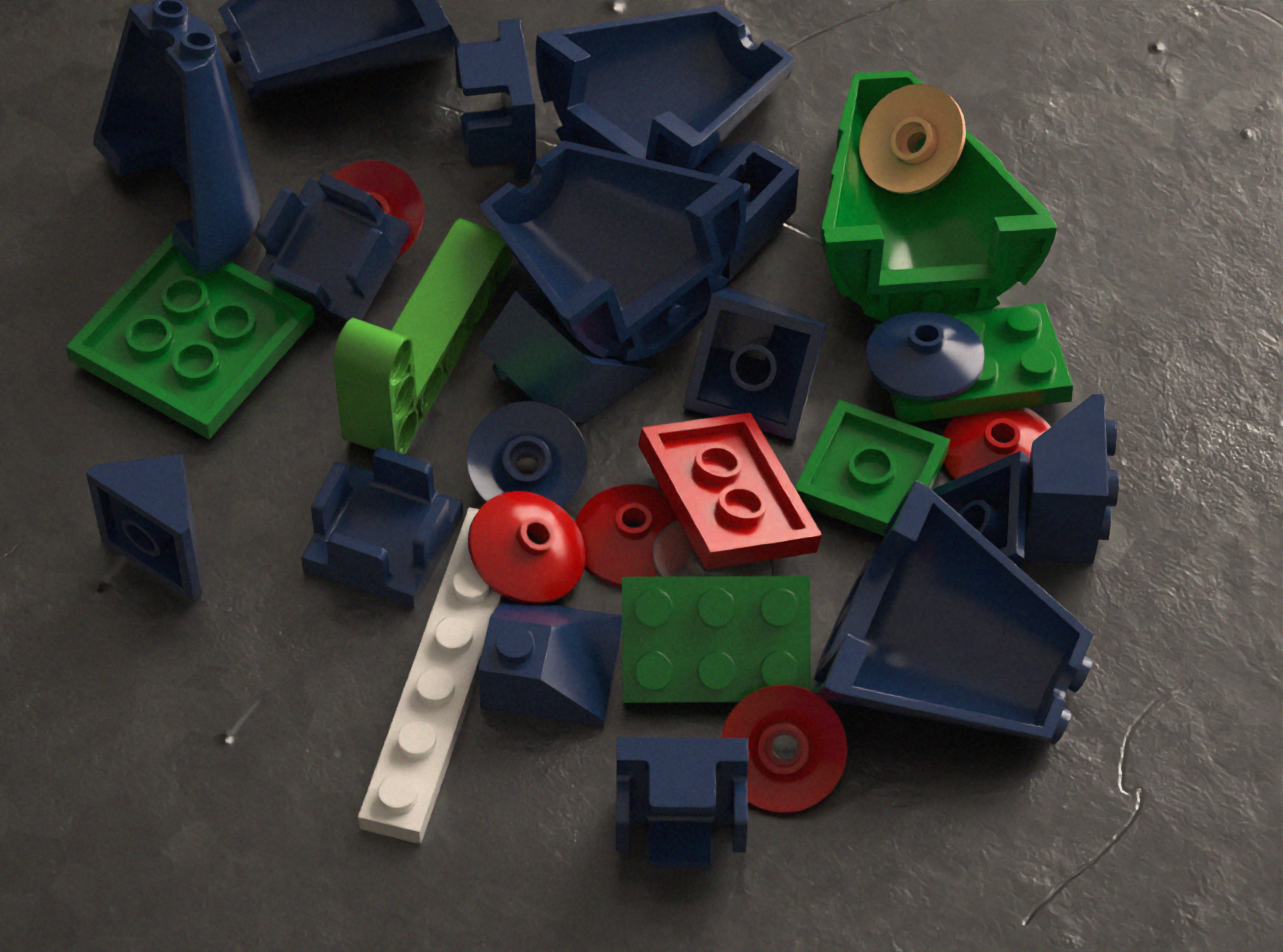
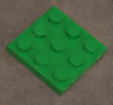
[66,232,315,439]

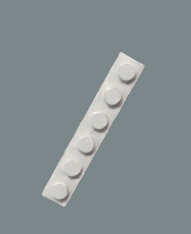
[358,507,528,844]

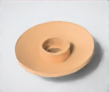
[859,84,966,194]

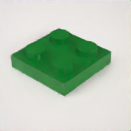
[794,399,950,536]

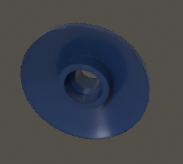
[866,311,985,401]
[467,401,587,508]

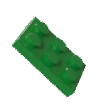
[874,302,1073,423]
[622,576,811,703]

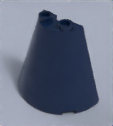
[93,0,261,275]
[218,0,461,100]
[536,5,796,170]
[479,141,746,361]
[811,480,1094,745]

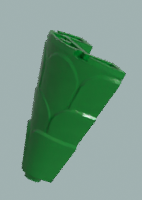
[821,70,1057,322]

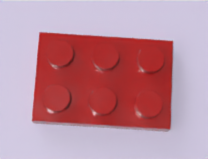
[638,412,822,570]

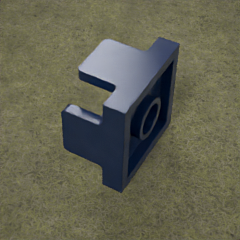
[454,18,537,180]
[255,173,412,324]
[301,447,463,609]
[616,737,748,870]

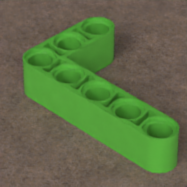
[333,218,514,455]

